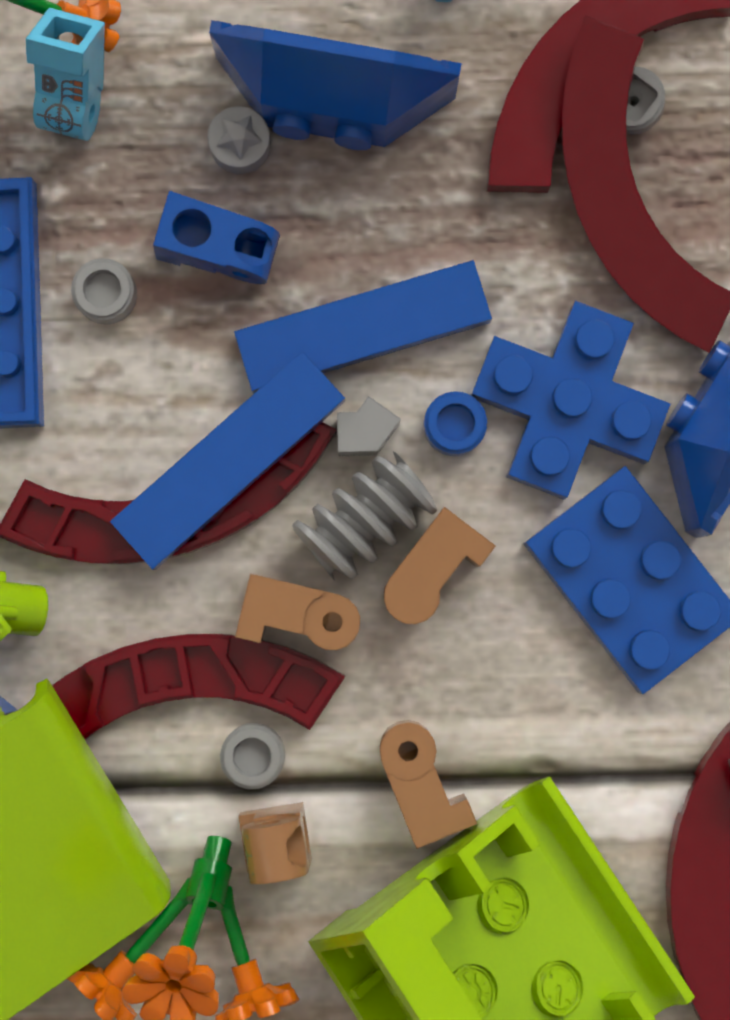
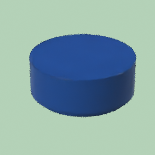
[423,391,487,456]

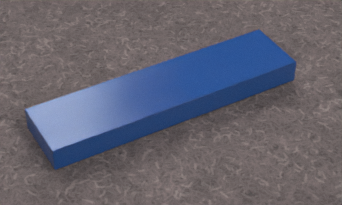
[0,177,44,429]
[234,260,492,394]
[110,351,345,570]

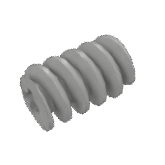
[292,451,437,581]

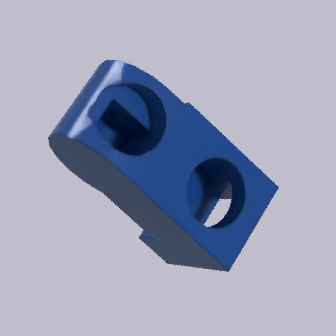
[153,191,280,284]

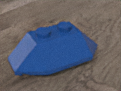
[209,20,462,150]
[664,340,730,538]

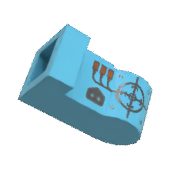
[26,8,105,141]

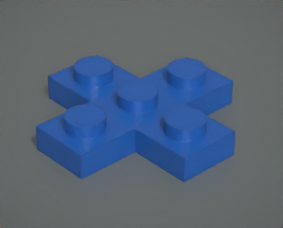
[471,301,671,500]

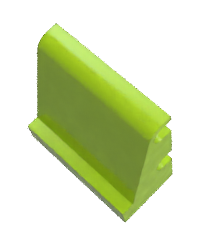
[0,678,171,1020]
[308,776,695,1020]

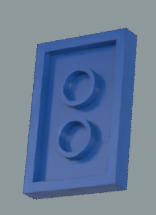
[523,466,730,694]

